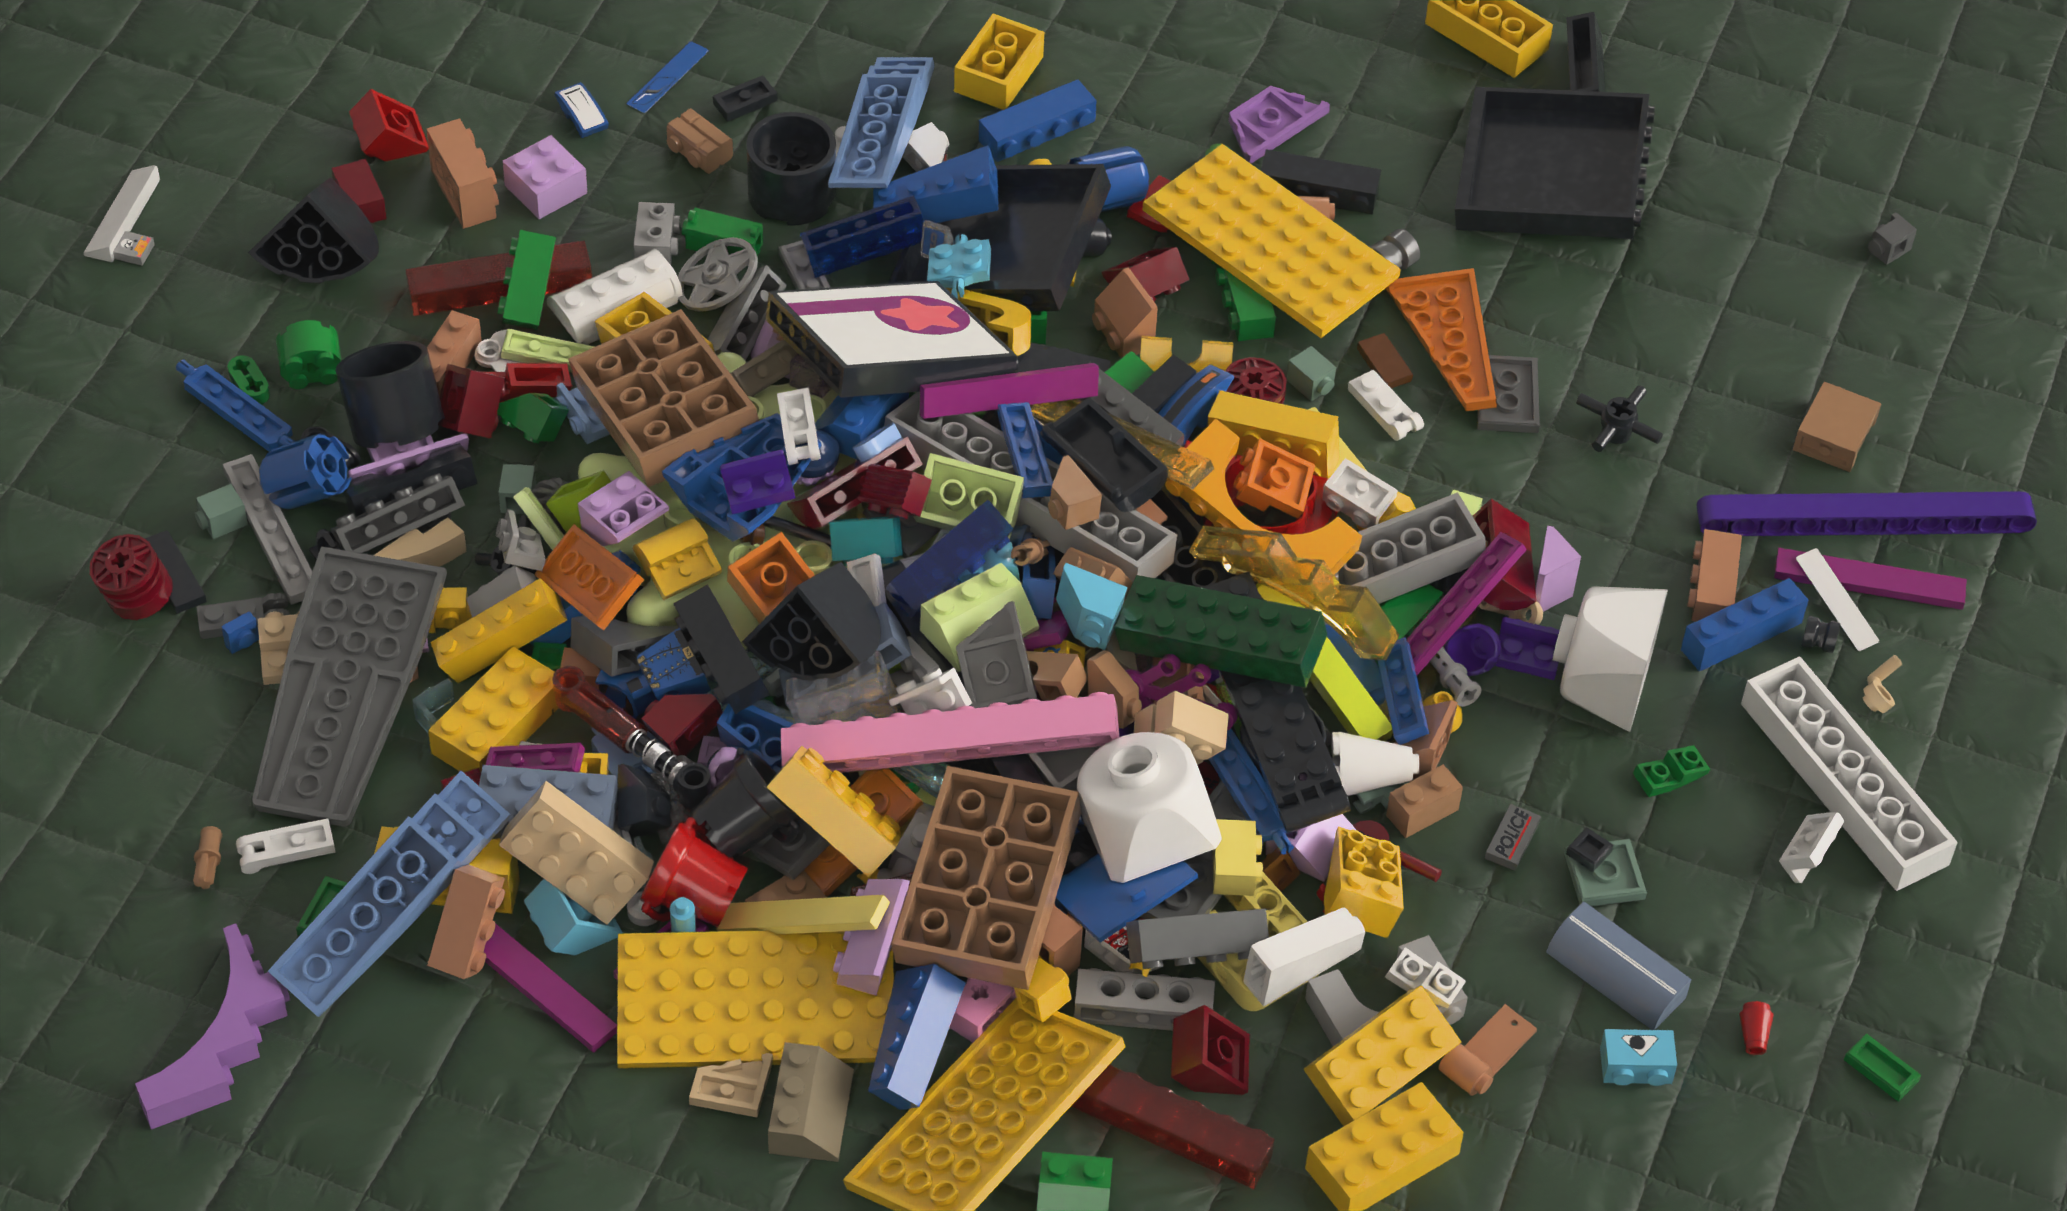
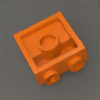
[1233,438,1315,519]

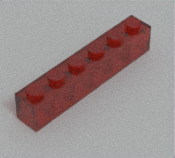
[405,240,592,316]
[1071,1064,1275,1189]

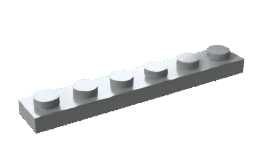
[223,454,312,605]

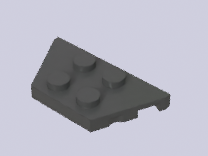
[956,601,1037,708]

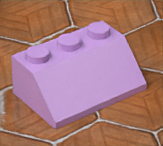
[833,879,910,996]

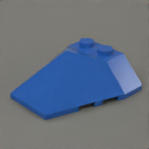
[662,413,822,542]

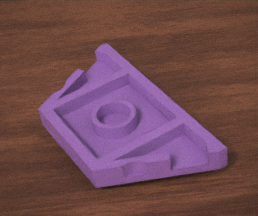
[1228,86,1330,164]

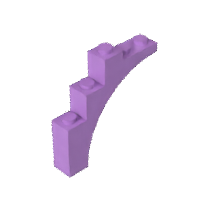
[135,924,290,1129]

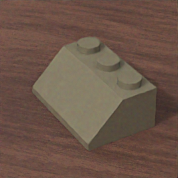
[768,1042,854,1162]

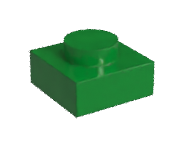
[532,642,567,674]

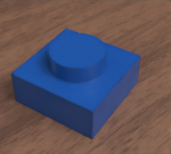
[221,611,259,654]

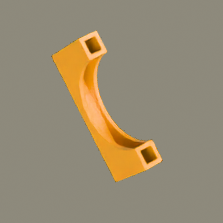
[1165,419,1362,601]

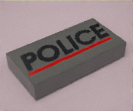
[1485,804,1541,871]

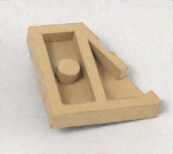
[689,1053,773,1117]

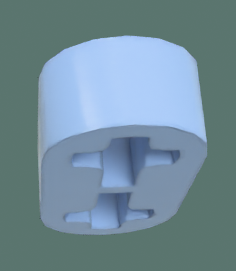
[853,423,902,462]

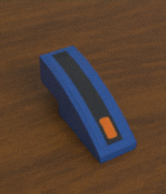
[1158,364,1235,445]

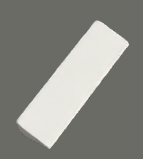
[84,165,160,262]

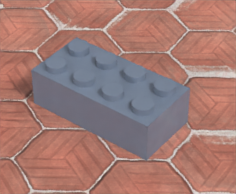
[479,765,618,839]

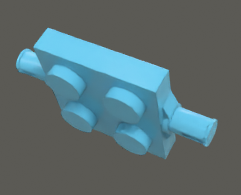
[927,234,991,298]

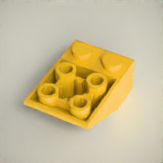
[1324,826,1404,938]

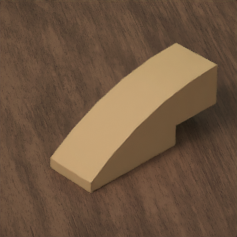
[374,517,467,567]

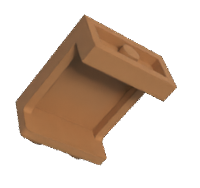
[1793,382,1881,472]

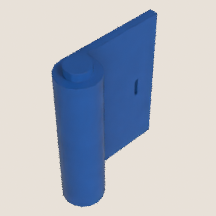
[1054,853,1198,943]

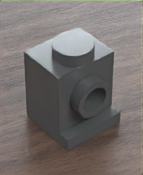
[1868,212,1917,265]

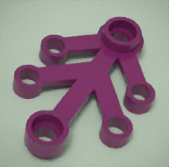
[1125,654,1238,731]

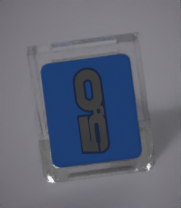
[921,220,955,259]

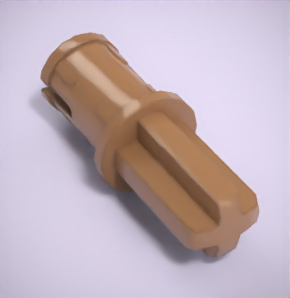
[1011,538,1050,566]
[193,826,222,889]

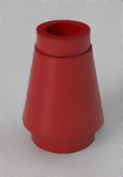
[1739,1001,1774,1055]

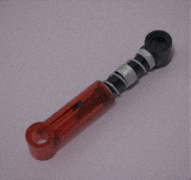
[552,666,712,809]

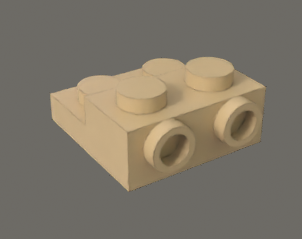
[258,612,299,685]

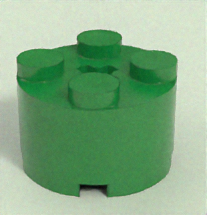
[276,320,341,389]

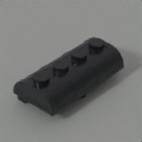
[1039,397,1168,512]

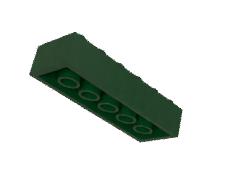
[1114,575,1327,688]

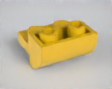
[632,518,722,600]

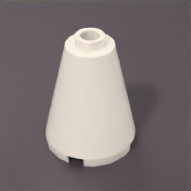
[1331,732,1419,796]

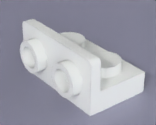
[1323,458,1398,528]
[888,668,972,715]
[1779,811,1844,883]

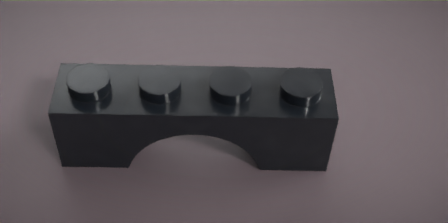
[344,443,478,517]

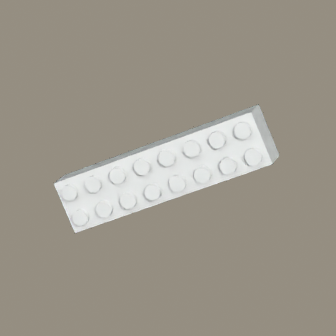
[1741,656,1957,891]

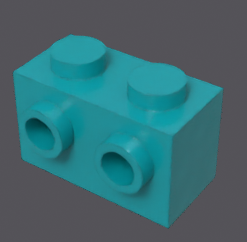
[829,516,903,566]

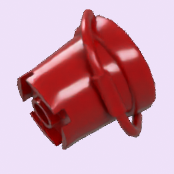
[640,817,748,927]

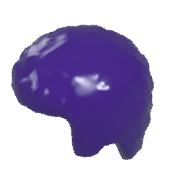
[1445,623,1501,676]

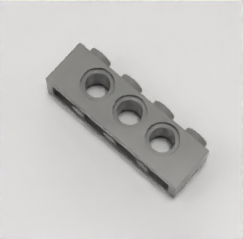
[1074,968,1215,1031]

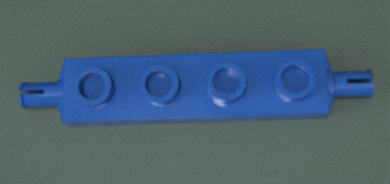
[176,359,295,452]
[1209,729,1294,855]

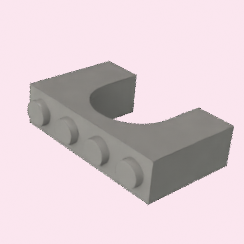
[1305,935,1467,1046]

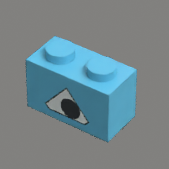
[1600,1029,1677,1086]

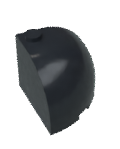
[248,177,379,283]
[742,562,881,681]

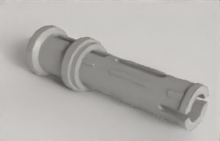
[1411,628,1482,707]

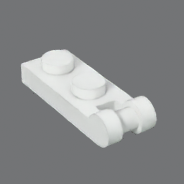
[1348,370,1424,441]
[777,388,821,465]
[236,818,335,874]

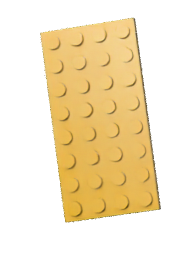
[1142,144,1401,338]
[617,930,894,1068]
[843,998,1125,1211]

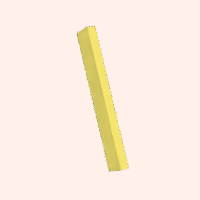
[717,895,890,934]

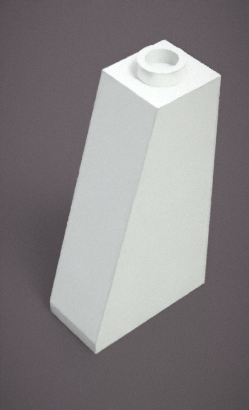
[1243,907,1365,1007]

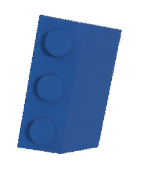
[815,392,909,460]

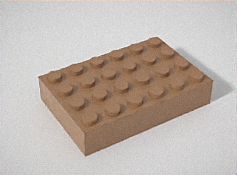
[568,309,759,487]
[891,766,1081,990]

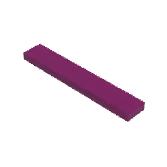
[920,363,1099,419]
[1407,532,1527,675]
[1774,548,1967,610]
[483,923,617,1053]

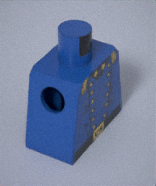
[626,628,711,701]

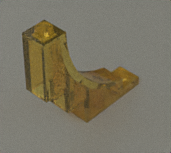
[1189,526,1399,661]

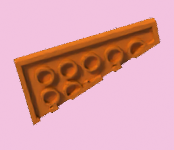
[1386,268,1497,411]

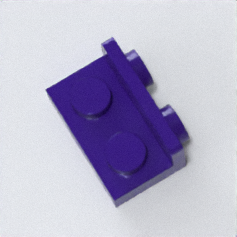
[720,450,796,514]
[1495,617,1560,680]

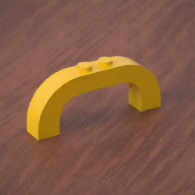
[946,288,1031,356]

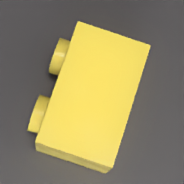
[1213,819,1263,896]

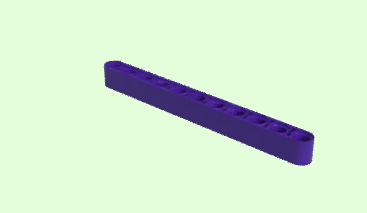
[1696,491,2037,536]

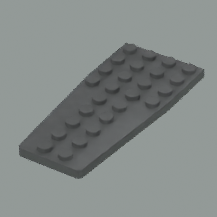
[252,547,447,827]

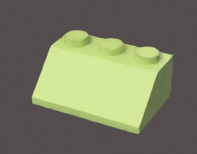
[913,453,1024,542]
[920,563,1039,672]

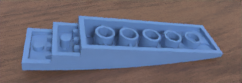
[828,57,934,188]
[268,771,513,1017]

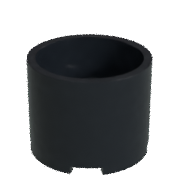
[747,112,836,226]
[335,341,445,449]

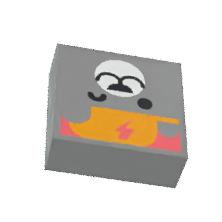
[113,231,154,266]

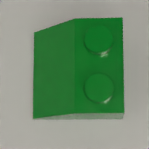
[1037,1152,1113,1211]

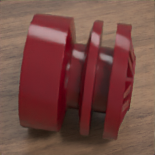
[1225,357,1287,404]
[90,534,172,620]

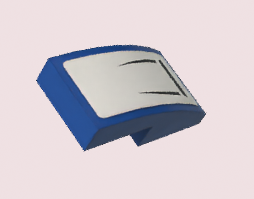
[554,82,609,138]

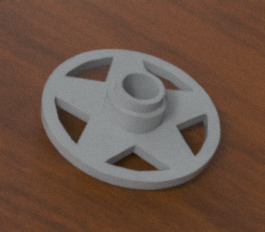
[678,237,758,311]

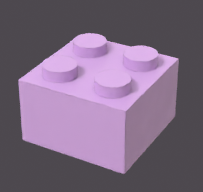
[503,135,587,219]

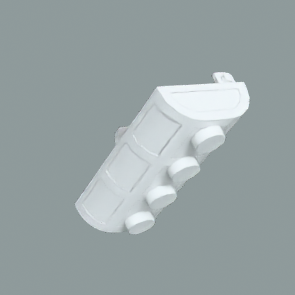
[547,249,683,345]

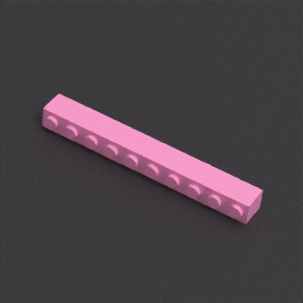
[781,692,1119,773]

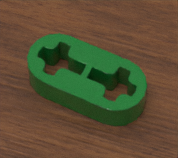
[227,355,270,405]

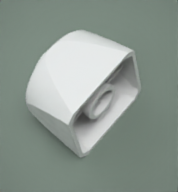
[1553,586,1668,732]
[1077,732,1222,883]

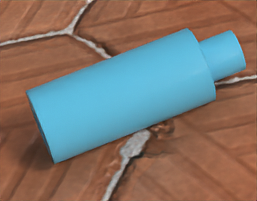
[670,897,696,933]

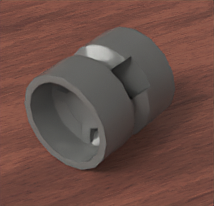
[1370,229,1420,270]

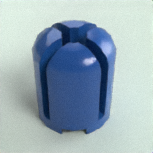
[1067,146,1149,212]
[259,433,352,509]

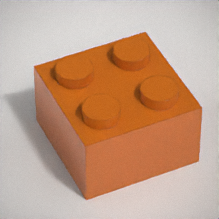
[727,532,815,624]

